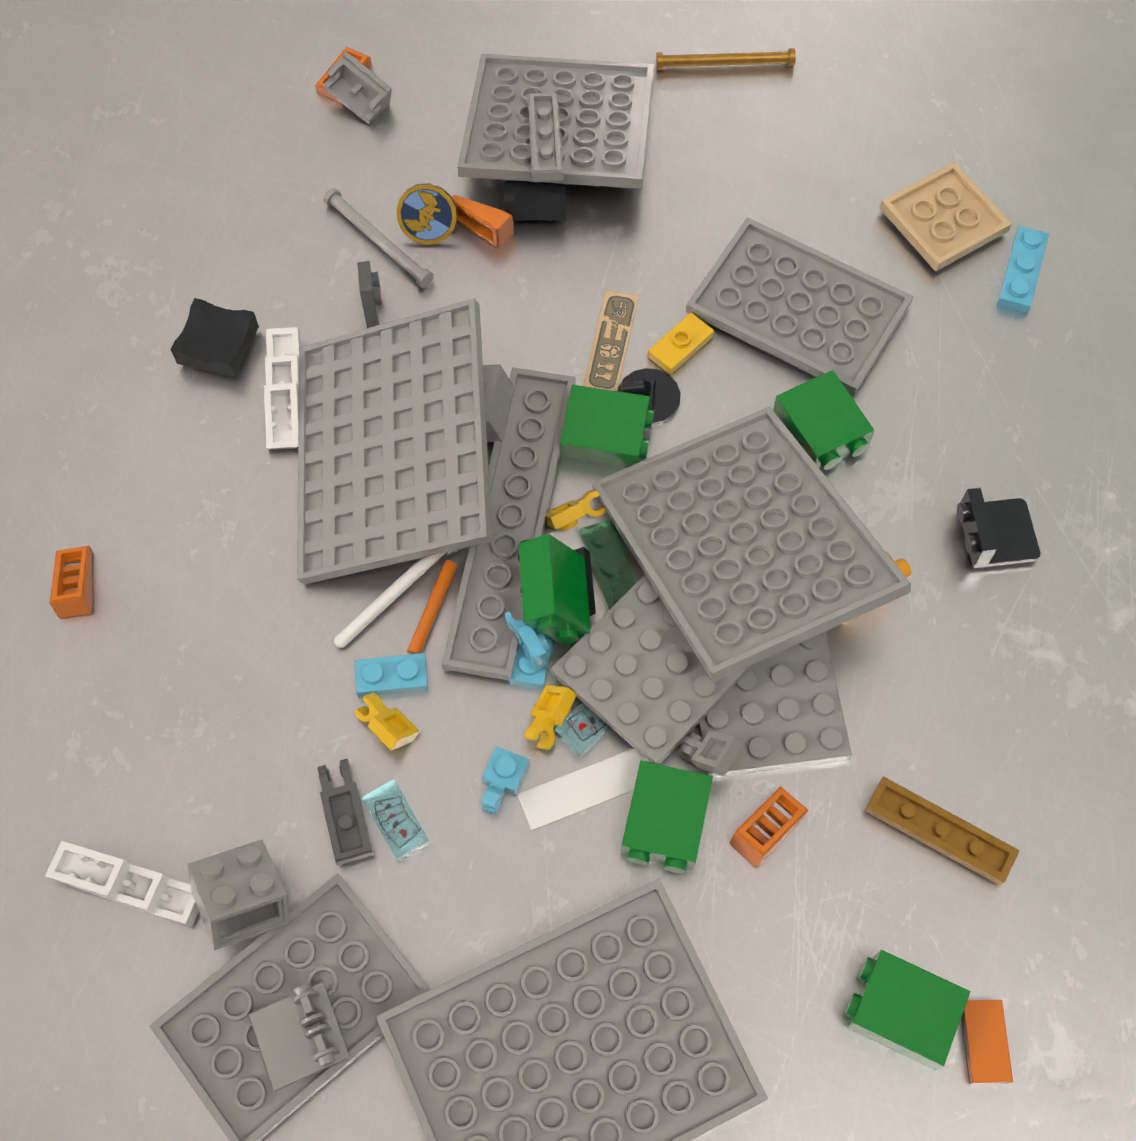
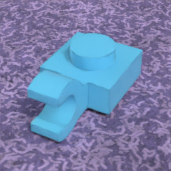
[505,606,550,671]
[481,746,530,815]

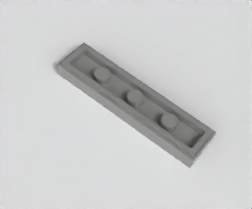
[528,93,563,182]

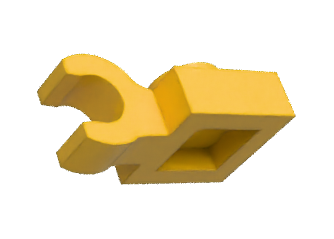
[546,490,606,531]
[524,685,577,750]
[355,693,420,751]

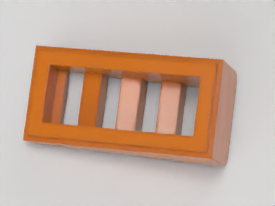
[452,195,514,248]
[49,545,93,619]
[730,786,809,867]

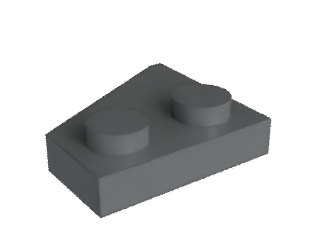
[357,261,382,328]

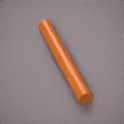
[407,560,457,654]

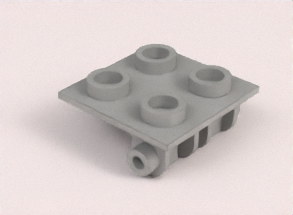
[249,982,350,1091]

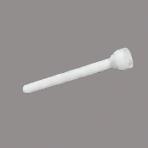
[334,549,460,648]

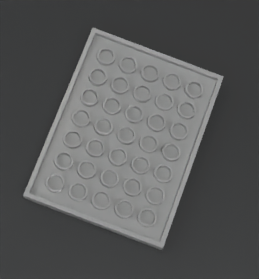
[592,406,911,682]
[376,878,768,1141]

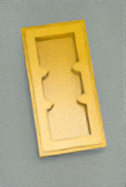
[647,312,714,375]

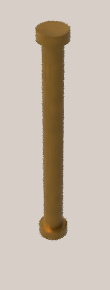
[656,48,796,71]

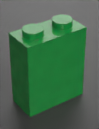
[773,370,875,470]
[560,385,655,468]
[518,534,591,644]
[621,760,713,874]
[845,949,971,1070]

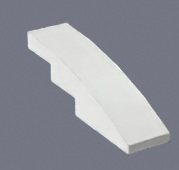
[264,327,301,450]
[45,841,199,928]

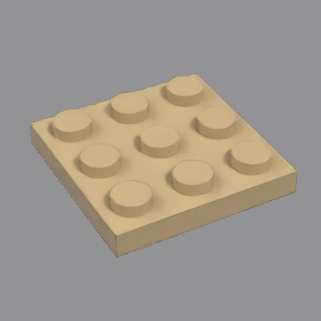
[880,162,1012,272]

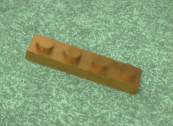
[865,776,1020,886]

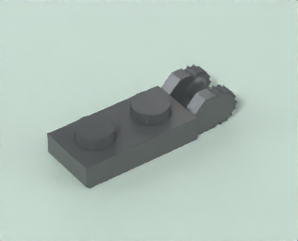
[317,758,374,866]

